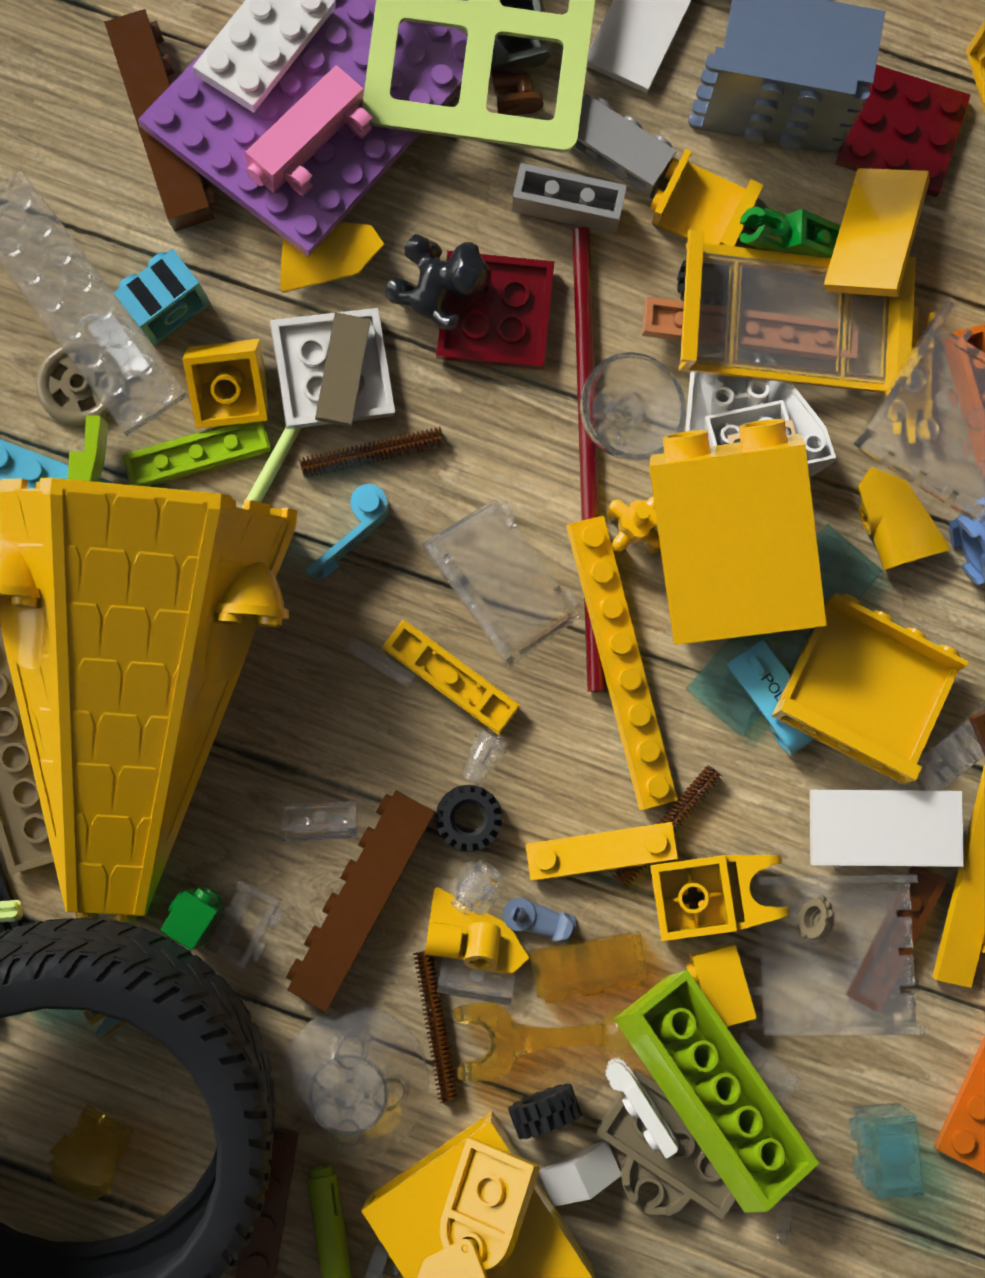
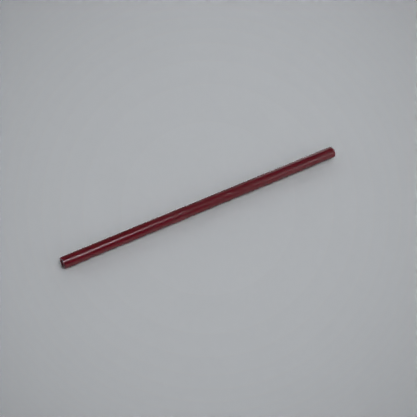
[572,227,605,692]

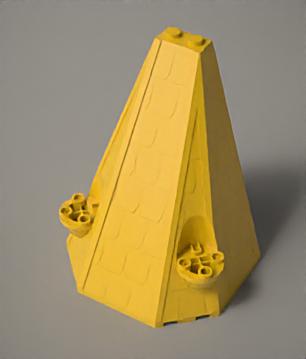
[0,478,297,921]

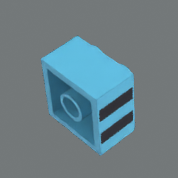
[113,248,211,346]

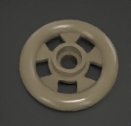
[36,342,122,426]

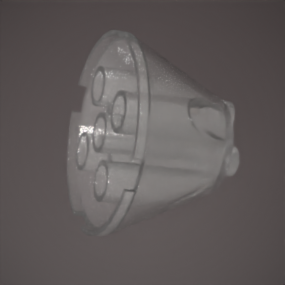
[280,1005,429,1158]

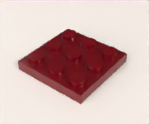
[835,64,971,197]
[436,250,555,370]

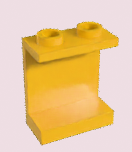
[650,148,763,246]

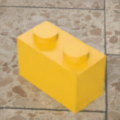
[685,942,757,1027]

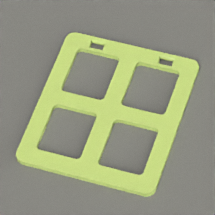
[362,0,595,152]

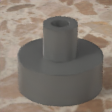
[364,1241,399,1278]

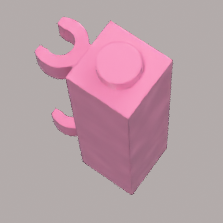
[245,65,373,197]

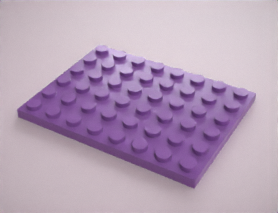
[138,0,468,258]

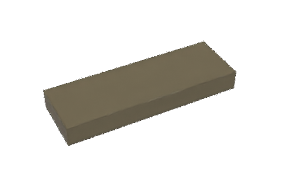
[315,312,371,427]

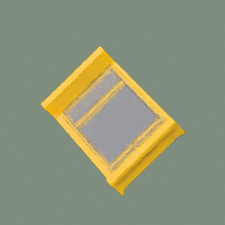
[679,229,916,394]

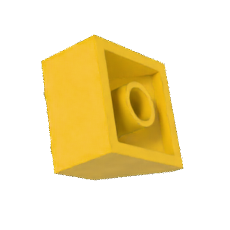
[182,338,268,429]

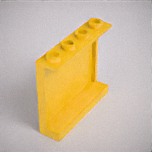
[771,593,969,785]

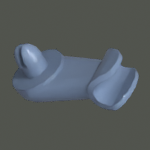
[503,898,576,943]

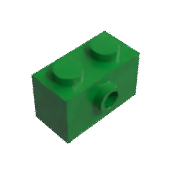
[160,886,228,951]

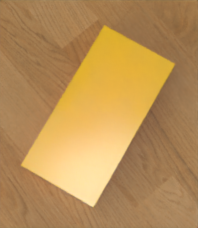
[824,168,930,297]

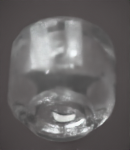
[448,859,504,916]

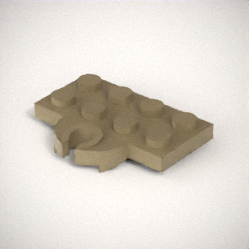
[595,1068,736,1220]

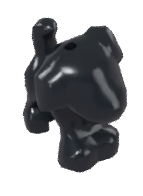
[386,234,491,331]

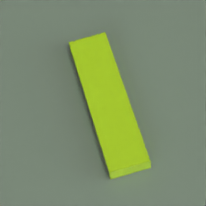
[122,421,272,487]

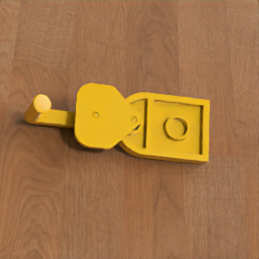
[417,1137,541,1278]

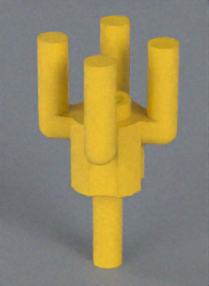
[607,497,660,557]

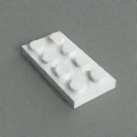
[193,0,336,113]

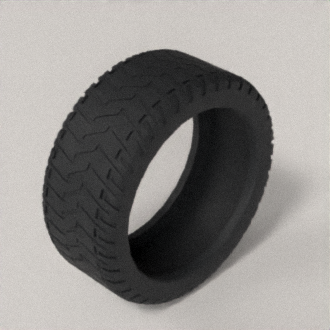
[0,918,275,1278]

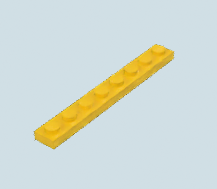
[566,516,678,810]

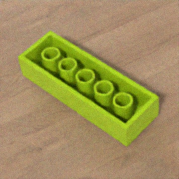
[614,970,819,1213]

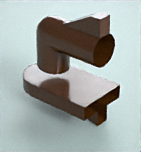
[492,69,544,116]

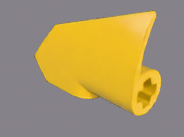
[280,222,384,293]
[857,467,950,571]
[425,887,529,975]

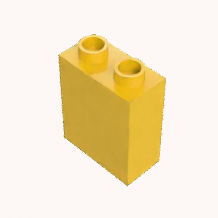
[649,419,827,645]
[361,1111,595,1278]

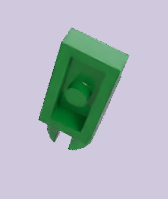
[739,207,841,258]

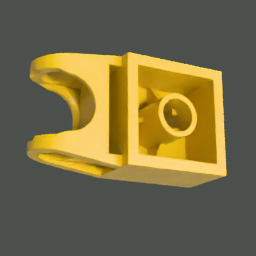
[650,855,791,941]

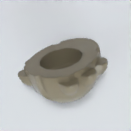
[797,895,835,940]

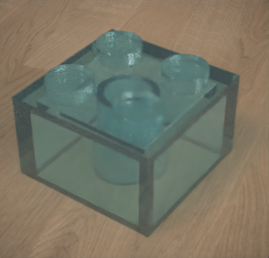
[849,1103,924,1199]

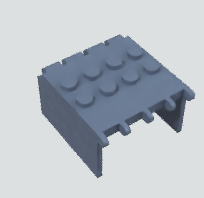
[688,0,886,152]

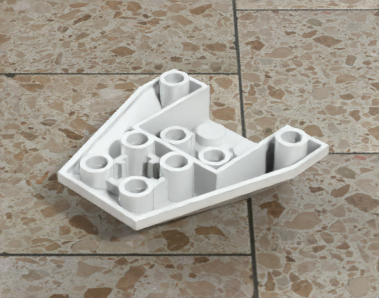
[685,349,836,478]

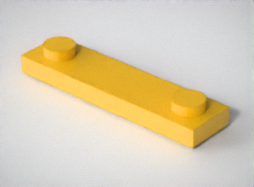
[381,619,521,735]
[526,822,678,882]

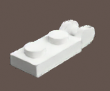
[605,1056,678,1159]

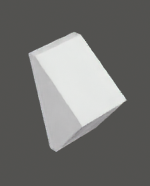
[539,1140,621,1207]

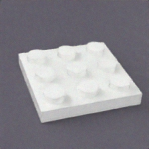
[270,308,395,429]

